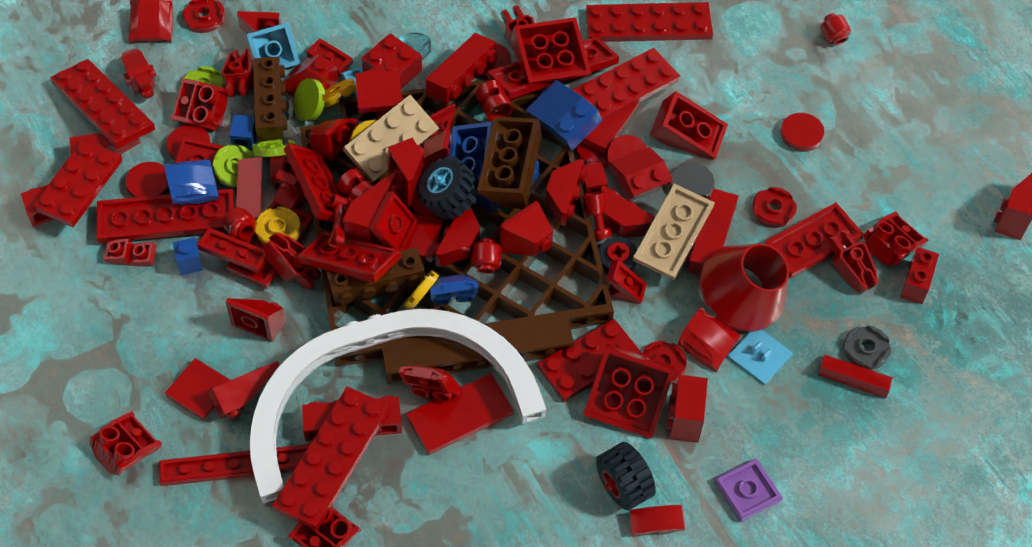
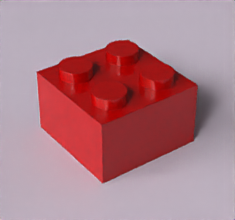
[361,33,422,89]
[666,374,708,443]

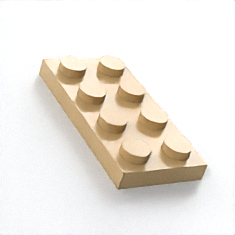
[343,95,439,184]
[633,183,715,280]

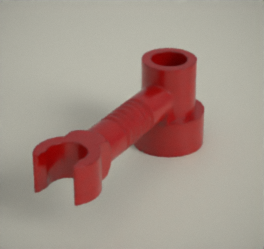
[328,193,353,249]

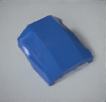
[164,160,219,205]
[428,274,478,306]

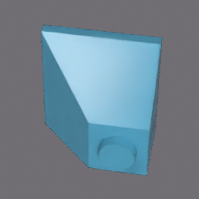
[247,22,300,68]

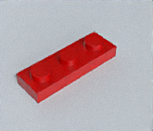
[197,227,268,274]

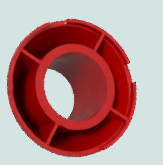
[700,243,789,332]

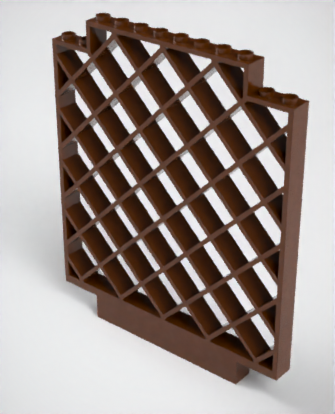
[299,79,614,384]

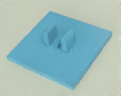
[728,330,793,385]

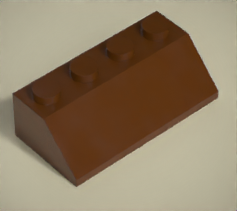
[477,117,542,209]

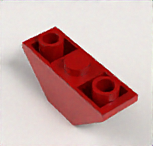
[545,159,587,226]
[601,185,655,238]
[433,206,480,267]

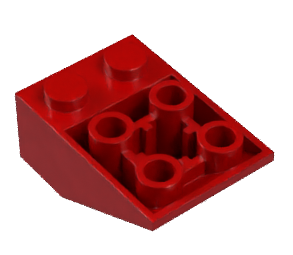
[343,172,400,245]

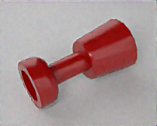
[583,191,612,240]

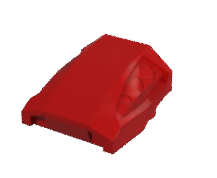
[129,0,173,44]
[170,78,228,131]
[863,211,929,265]
[677,307,741,372]
[398,365,462,402]
[89,411,162,475]
[288,507,362,547]

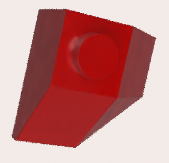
[309,118,359,162]

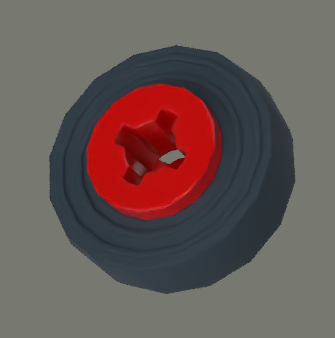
[598,237,637,274]

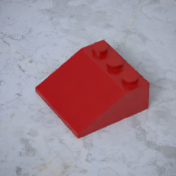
[511,17,592,85]
[583,344,675,438]

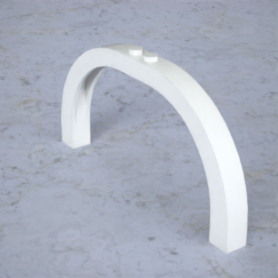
[250,309,546,504]

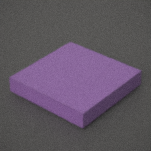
[714,458,783,522]

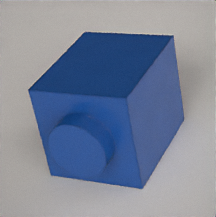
[229,115,257,150]
[173,237,203,275]

